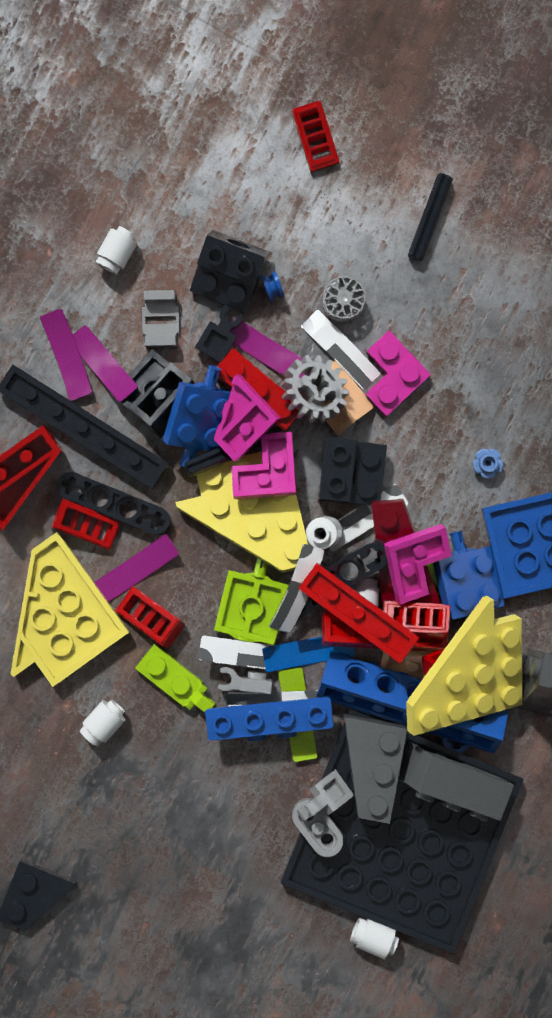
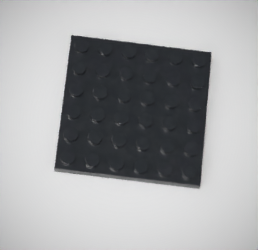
[280,708,523,954]

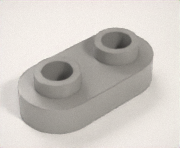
[292,798,343,857]

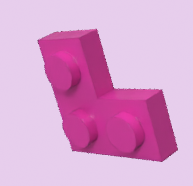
[365,330,431,417]
[231,432,296,500]
[384,524,451,604]

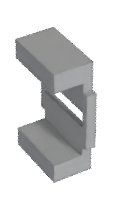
[142,290,179,348]

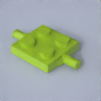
[214,558,289,645]

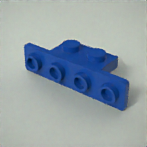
[205,696,333,741]

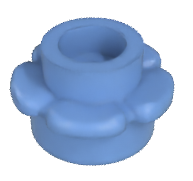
[473,449,503,479]

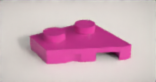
[214,374,281,462]

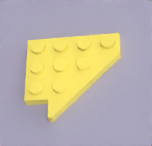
[176,451,308,573]
[11,532,129,687]
[406,596,522,736]

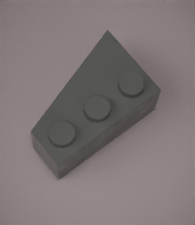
[517,648,552,716]
[343,714,407,824]
[398,741,514,822]

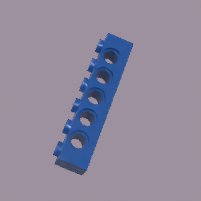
[316,651,509,754]

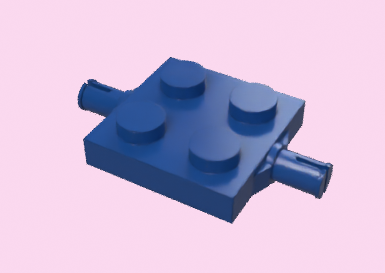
[163,365,231,467]
[433,530,505,620]

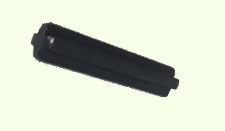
[408,173,453,261]
[184,432,267,477]

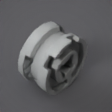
[322,276,366,323]

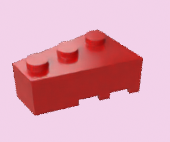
[0,424,62,531]

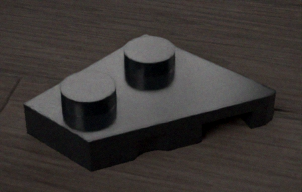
[0,859,76,931]

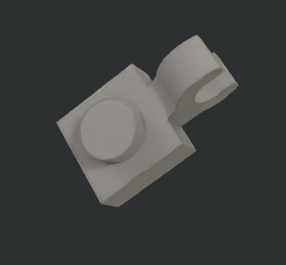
[218,666,272,694]
[297,770,354,821]

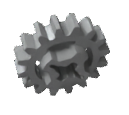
[280,355,349,423]

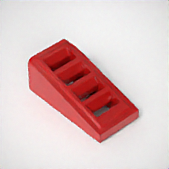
[291,100,339,173]
[50,499,121,550]
[115,586,185,648]
[383,601,450,641]

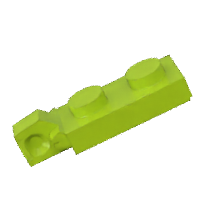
[135,644,215,712]

